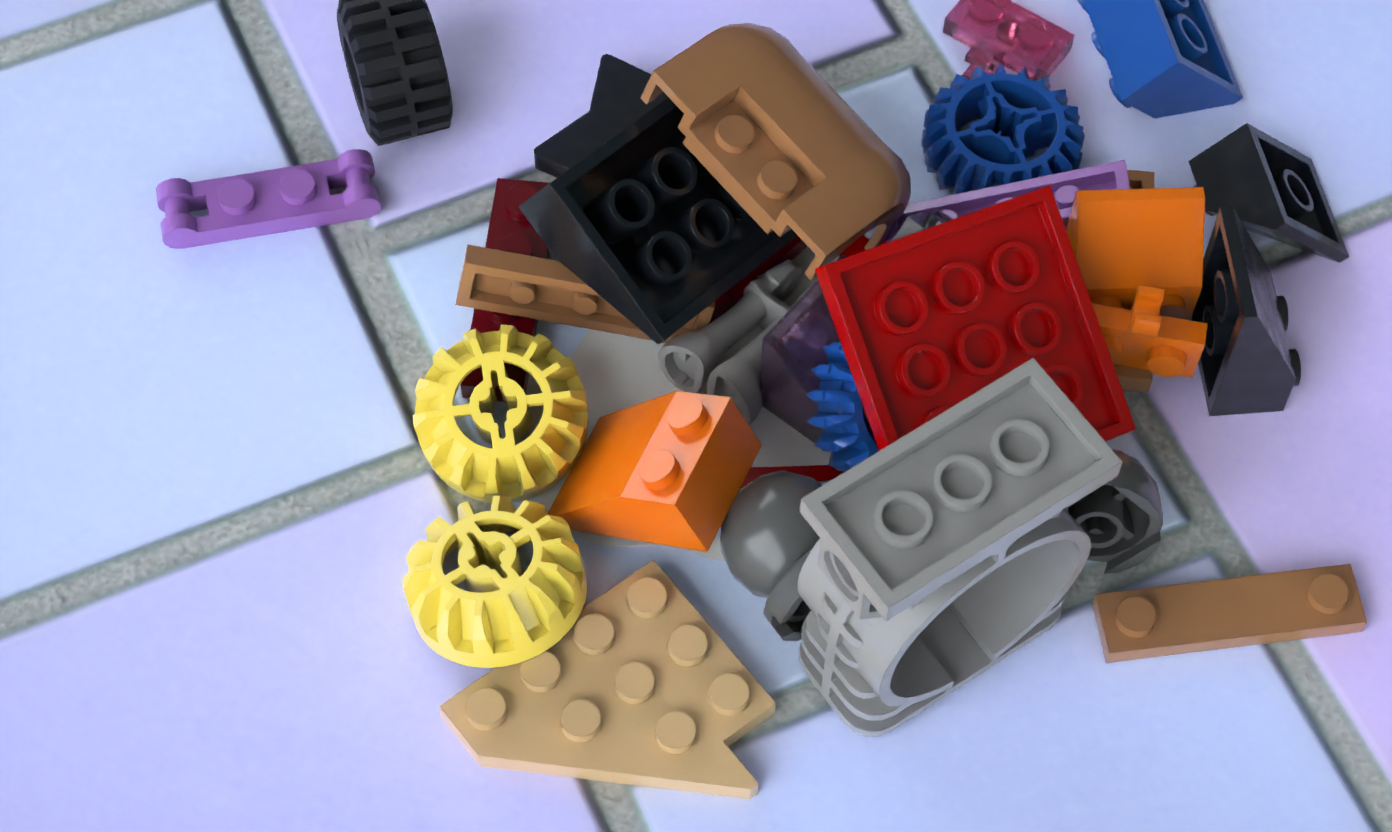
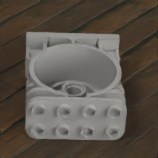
[798,358,1123,737]

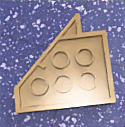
[439,560,776,799]

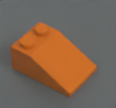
[548,391,762,552]

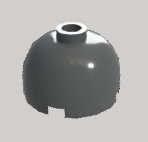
[1068,449,1163,574]

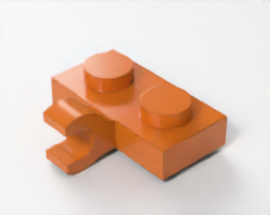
[1092,285,1207,378]

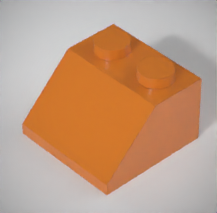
[1066,187,1205,320]

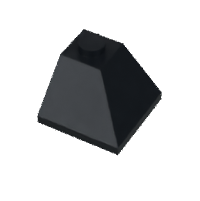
[1188,123,1349,263]

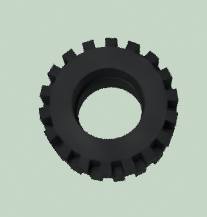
[336,0,453,146]

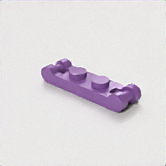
[156,149,381,249]

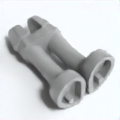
[658,260,829,425]

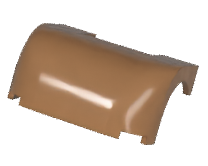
[641,23,911,281]

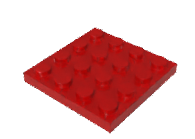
[815,185,1136,451]

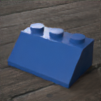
[1077,0,1243,119]

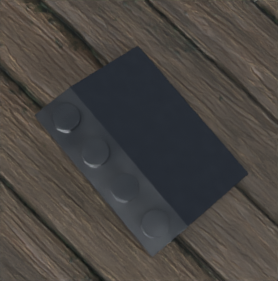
[518,97,798,344]

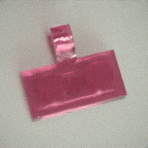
[943,0,1075,81]

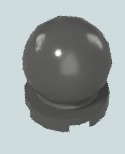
[720,470,822,641]

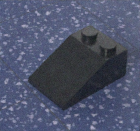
[1190,206,1301,416]

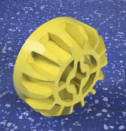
[413,325,589,503]
[402,496,587,668]

